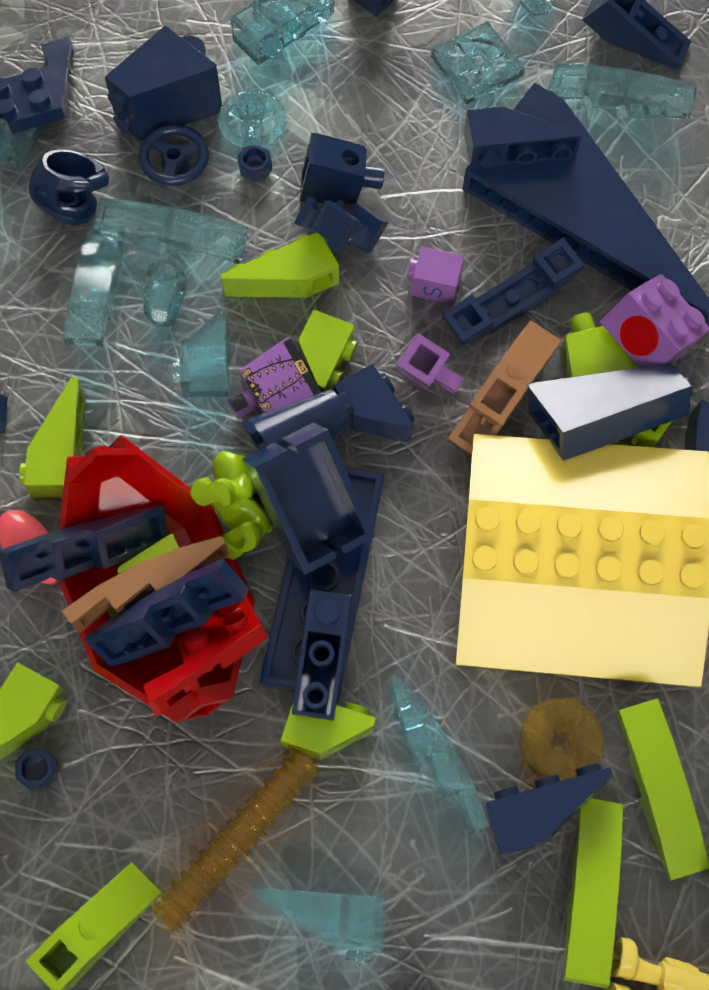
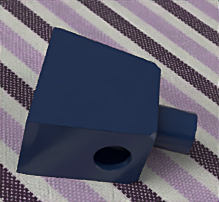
[300,132,385,204]

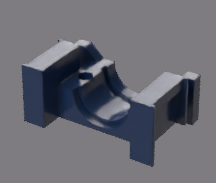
[294,197,389,253]

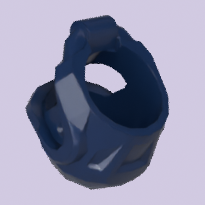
[29,149,109,225]

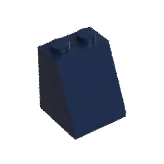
[105,25,223,141]

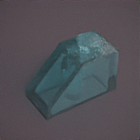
[173,312,229,397]

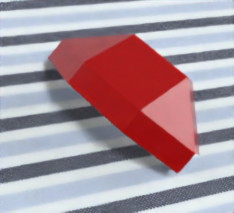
[58,435,255,723]

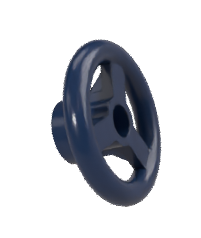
[138,124,209,186]

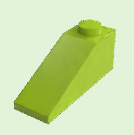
[19,378,86,499]
[0,662,68,760]

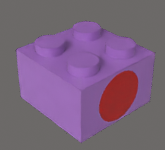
[599,274,709,367]

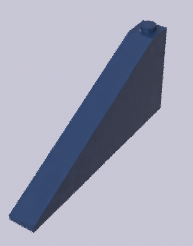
[462,83,709,326]

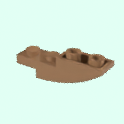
[448,320,562,457]

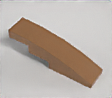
[61,536,230,633]

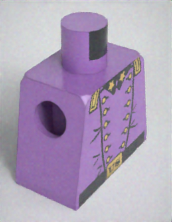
[227,337,322,419]

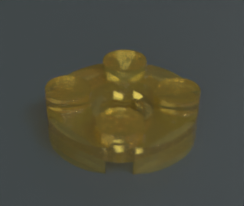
[519,698,604,781]

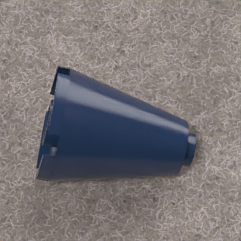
[243,389,355,450]

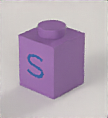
[407,246,464,305]

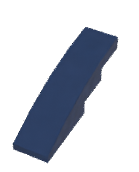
[0,505,168,592]
[84,559,249,667]

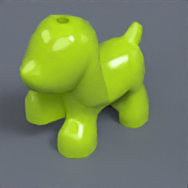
[190,451,273,560]

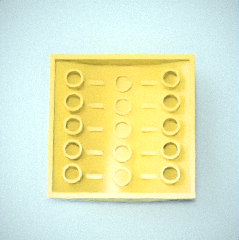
[456,434,709,688]

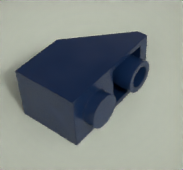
[334,364,415,442]

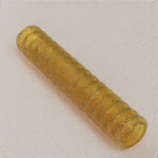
[151,748,320,932]

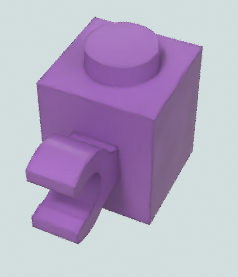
[392,333,464,393]

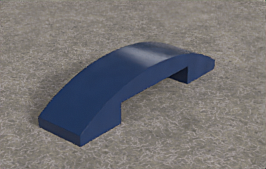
[442,238,585,344]

